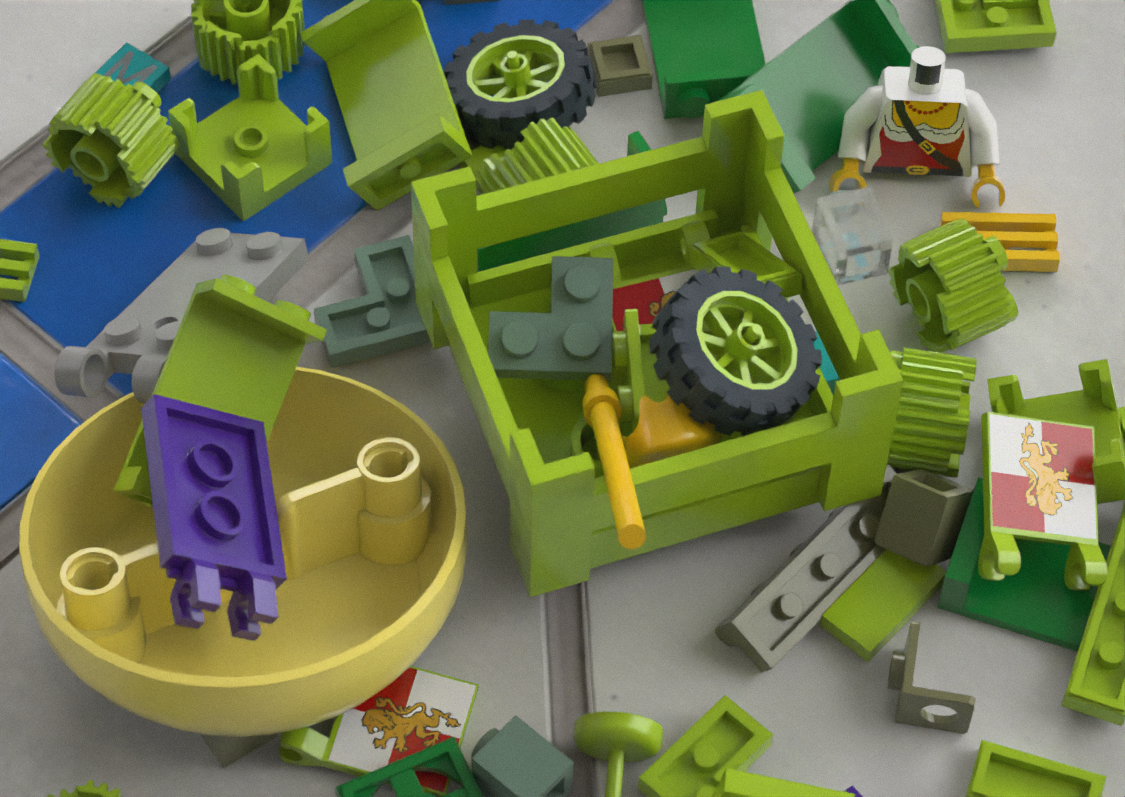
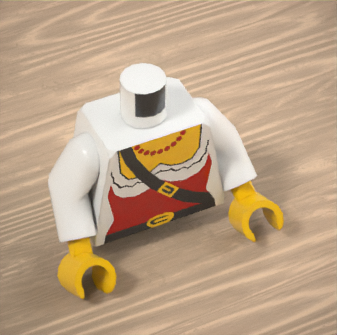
[829,46,1006,209]

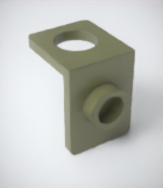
[887,621,975,734]

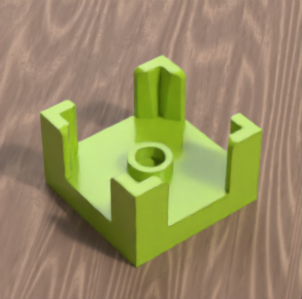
[168,54,332,222]
[987,359,1125,504]

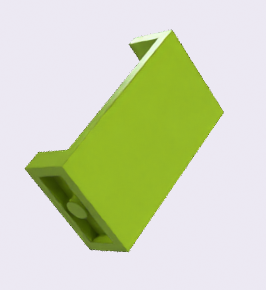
[300,0,472,211]
[113,274,327,508]

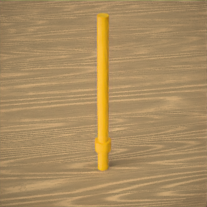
[582,374,646,549]

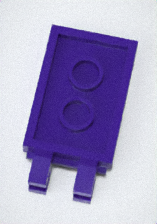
[141,394,287,641]

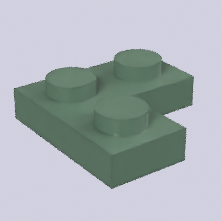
[314,235,431,368]
[488,256,613,381]

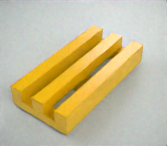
[939,212,1060,272]

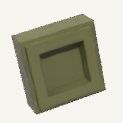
[587,35,653,97]

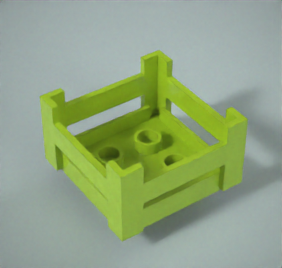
[411,90,904,597]

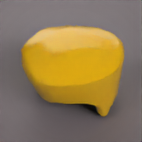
[622,395,722,468]

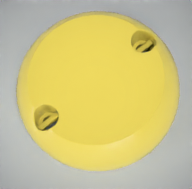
[19,367,468,737]

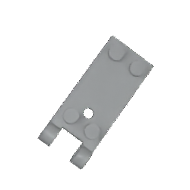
[54,228,309,403]

